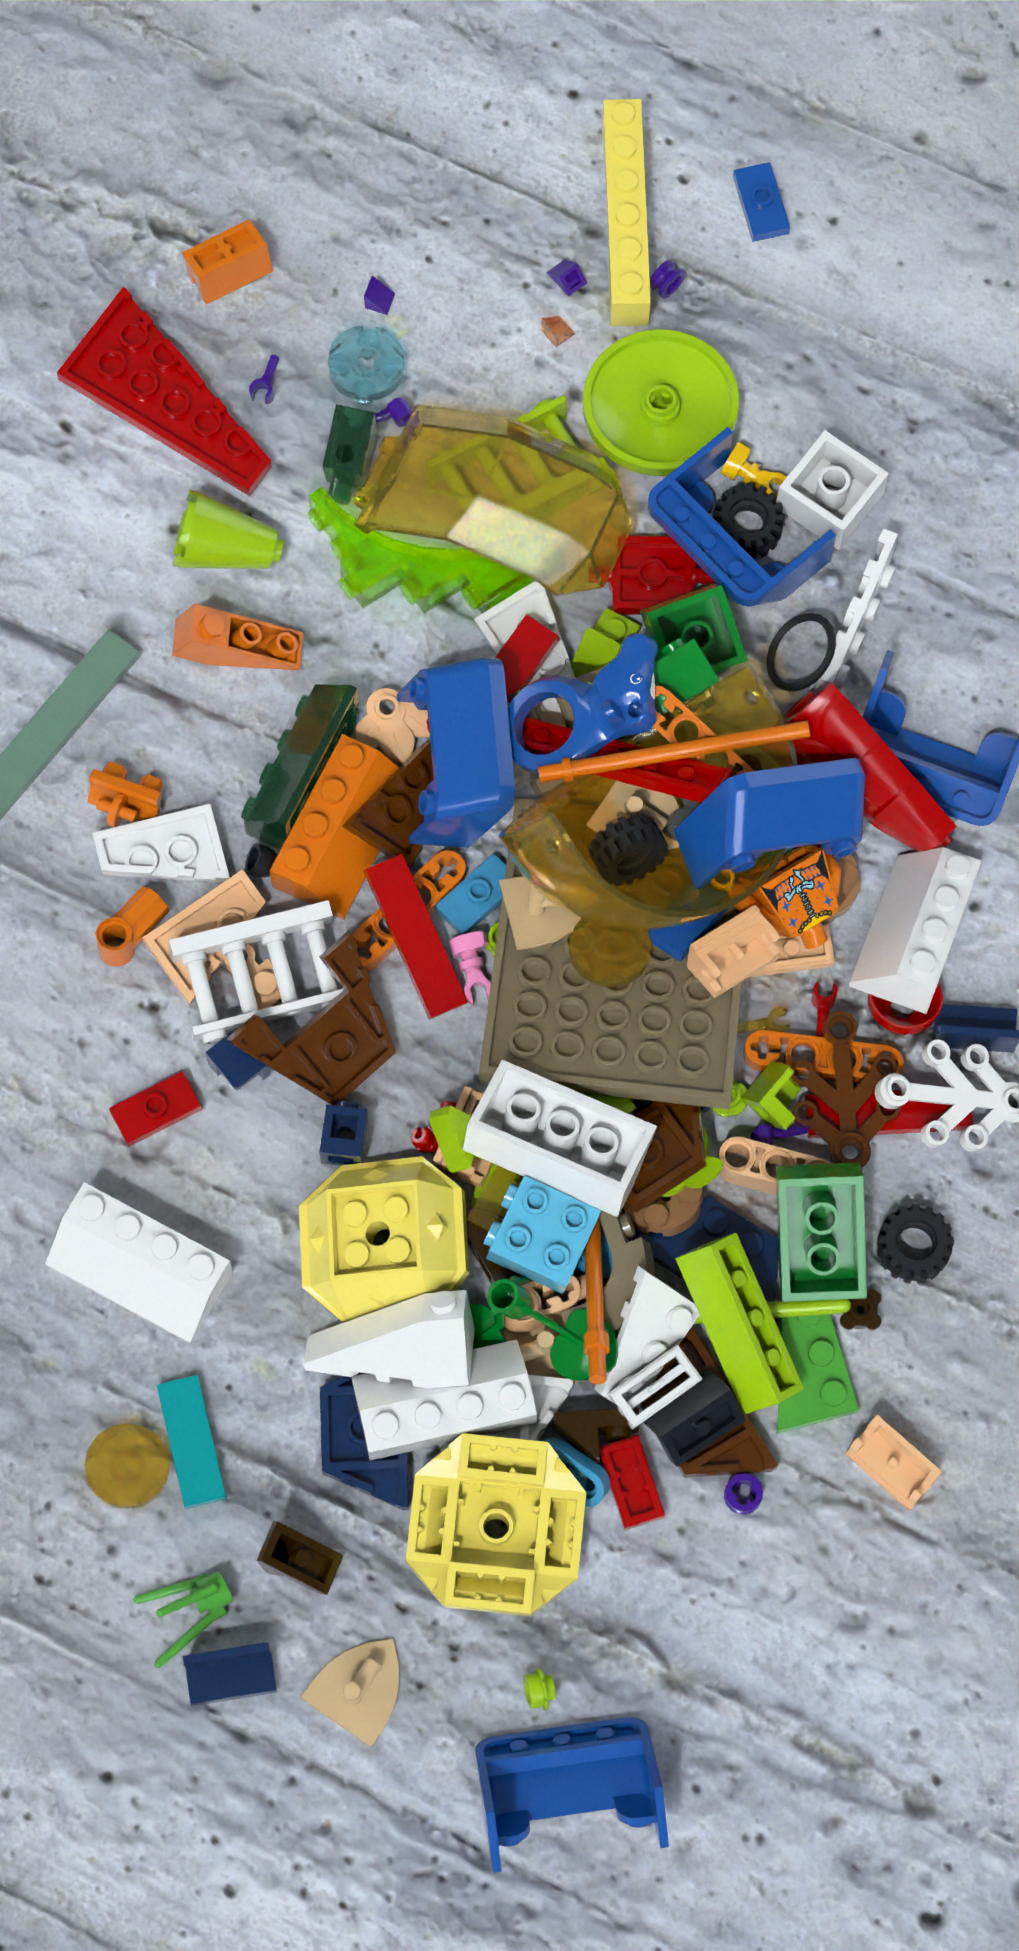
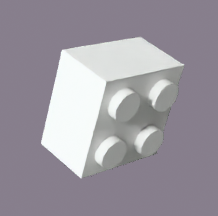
[776,430,889,550]

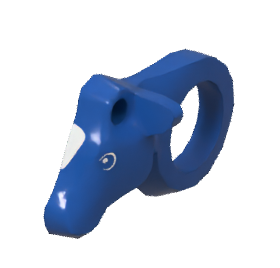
[508,633,658,776]

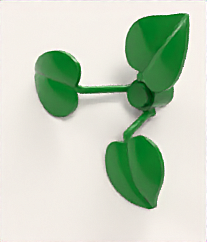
[470,1276,618,1381]

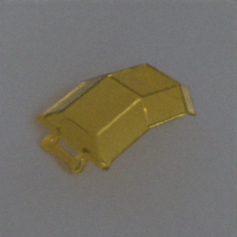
[352,404,633,596]

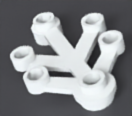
[875,1040,1019,1152]

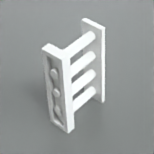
[168,900,344,1045]

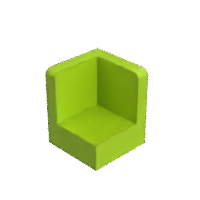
[741,1061,800,1130]

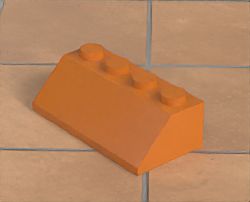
[270,734,399,920]

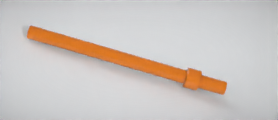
[583,1206,610,1384]

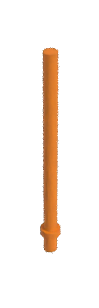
[538,721,810,783]

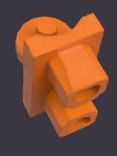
[87,761,162,827]

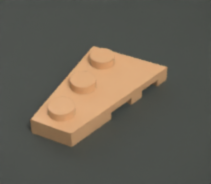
[142,869,266,1006]

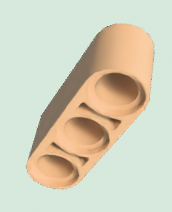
[718,1137,831,1195]

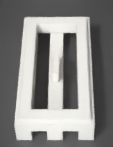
[608,1344,702,1430]

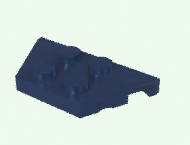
[633,1196,778,1302]
[320,1372,409,1510]

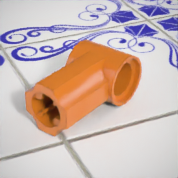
[95,886,169,967]

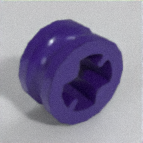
[650,260,686,299]
[724,1473,763,1515]

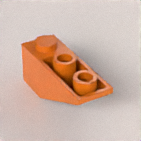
[172,604,303,670]

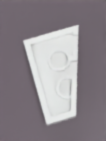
[92,804,230,883]
[594,1266,699,1404]

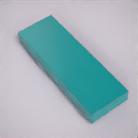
[156,1375,227,1510]

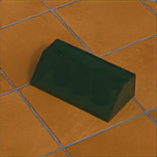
[241,684,360,850]

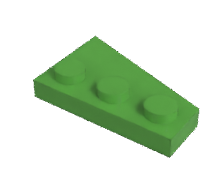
[776,1314,859,1434]

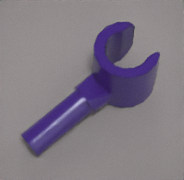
[249,355,279,404]
[357,397,415,428]
[750,1124,807,1145]

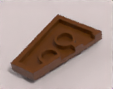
[342,742,434,867]

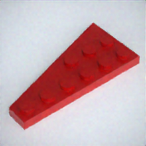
[57,286,272,497]

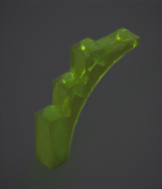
[307,487,564,614]

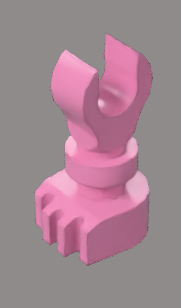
[449,931,491,1006]

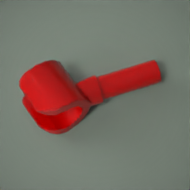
[811,982,838,1038]

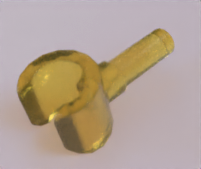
[737,1006,791,1033]

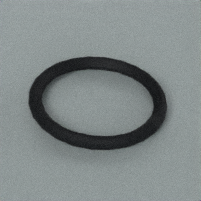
[766,613,836,692]

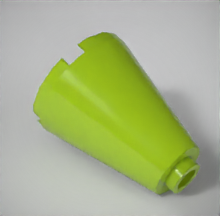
[172,489,284,569]

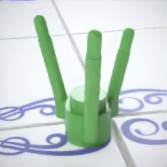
[133,1571,233,1668]

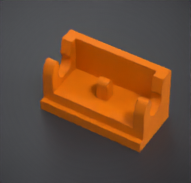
[182,219,273,305]

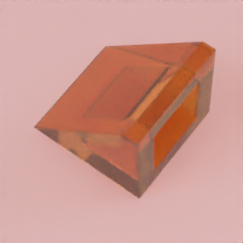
[541,316,575,347]

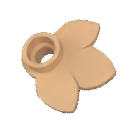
[355,688,430,765]

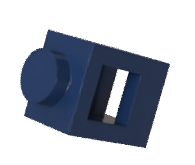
[319,1101,368,1166]

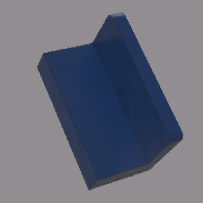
[932,1004,1019,1053]
[182,1642,277,1706]

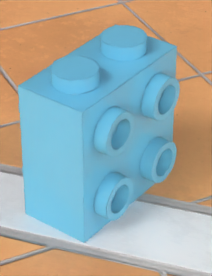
[483,1175,601,1294]

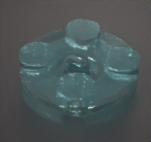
[328,326,405,405]

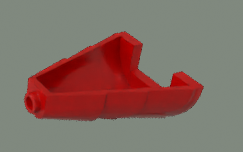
[760,683,957,852]

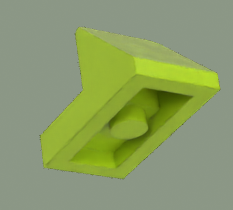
[571,608,640,684]
[428,1105,487,1173]

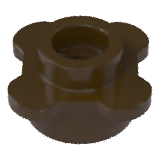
[840,1289,882,1331]

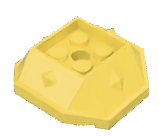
[299,1156,470,1323]
[406,1433,586,1616]

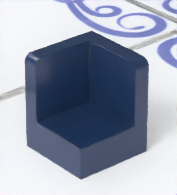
[205,1028,270,1090]

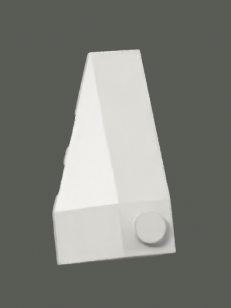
[304,1290,475,1389]

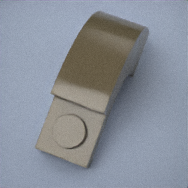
[561,1209,655,1339]

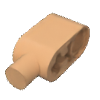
[503,1274,586,1334]

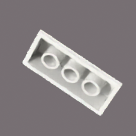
[849,847,982,1014]
[463,1060,657,1217]
[46,1182,233,1344]
[351,1340,537,1460]

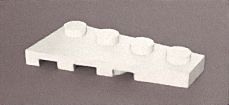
[815,528,898,694]
[474,578,575,727]

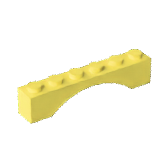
[602,99,651,326]

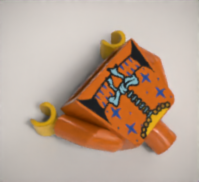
[711,844,841,949]

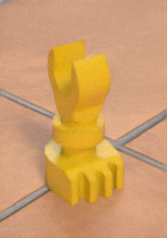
[720,442,787,501]

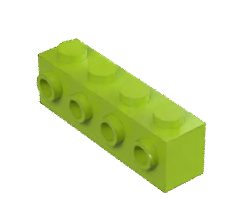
[675,1233,804,1414]

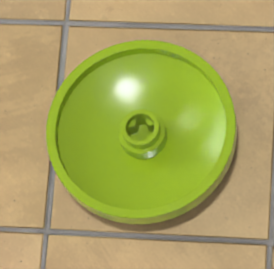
[583,329,739,476]

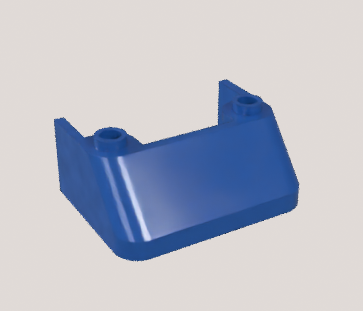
[648,427,836,607]
[862,650,1019,826]
[397,657,515,848]
[674,758,865,889]
[475,1717,669,1873]

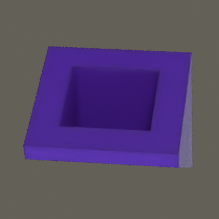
[546,259,587,296]
[364,275,395,315]

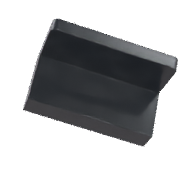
[643,1369,746,1467]

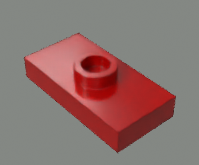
[109,1071,202,1147]
[599,1435,665,1531]

